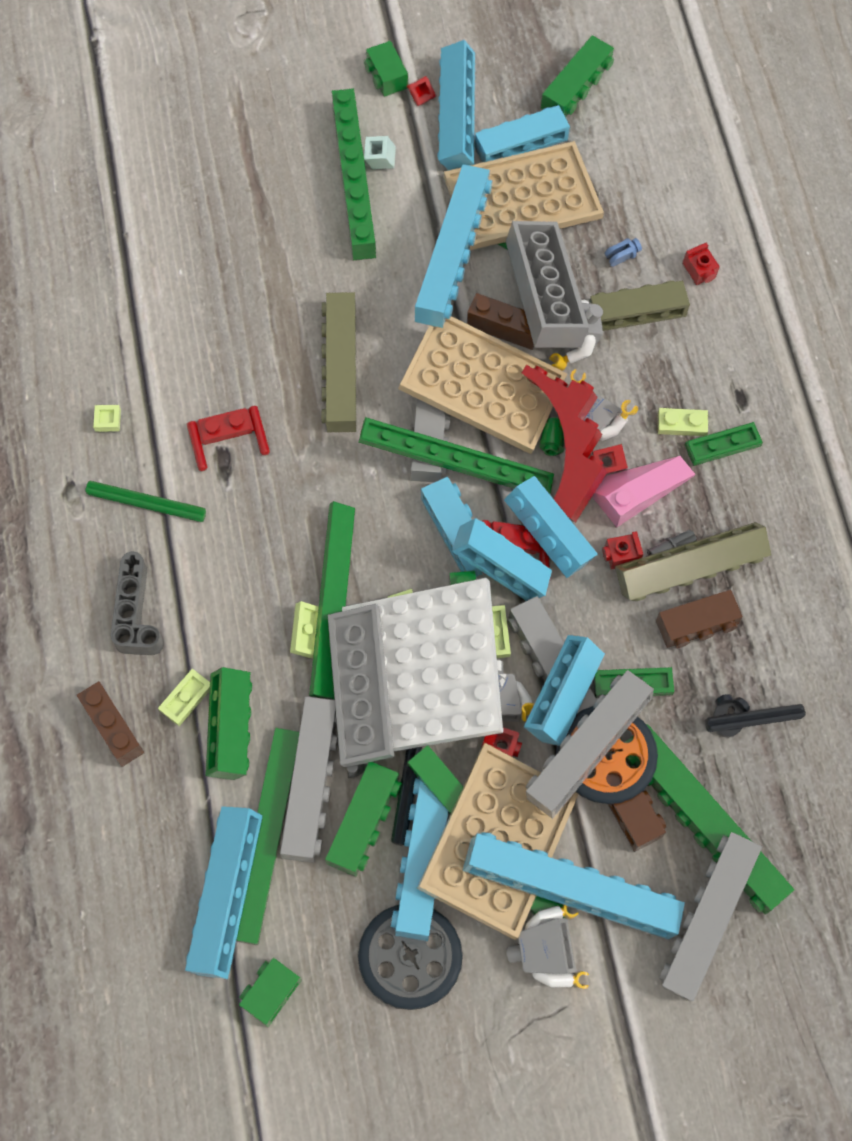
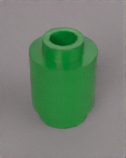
[540,418,565,456]

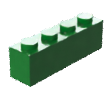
[540,35,614,118]
[205,667,252,780]
[325,762,402,877]

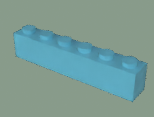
[437,40,475,171]
[391,778,448,941]
[185,806,263,979]

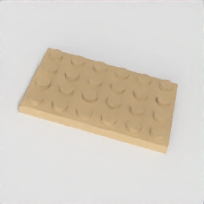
[444,141,604,250]
[398,316,567,454]
[417,743,578,940]

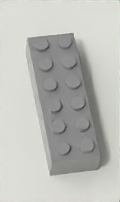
[506,221,589,348]

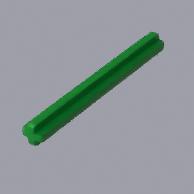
[85,481,206,522]

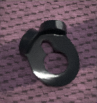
[713,694,750,738]

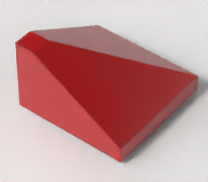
[407,76,437,107]

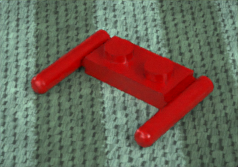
[187,406,270,471]
[481,520,551,581]

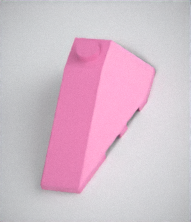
[592,456,695,527]

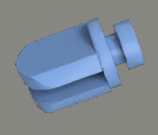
[604,238,642,267]

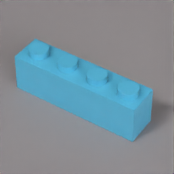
[474,105,570,163]
[504,476,598,578]
[421,477,483,577]
[452,518,552,601]
[524,635,605,746]

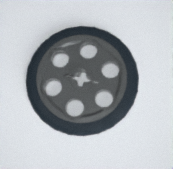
[358,904,463,1010]

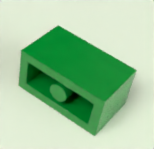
[364,40,408,97]
[239,957,302,1028]

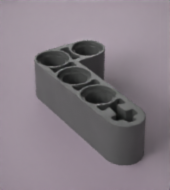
[111,551,164,655]

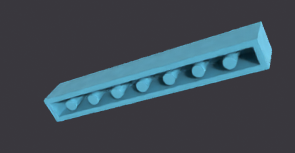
[415,164,493,328]
[462,832,685,940]

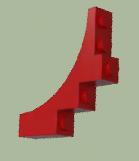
[521,364,607,523]

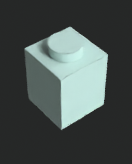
[364,136,396,169]

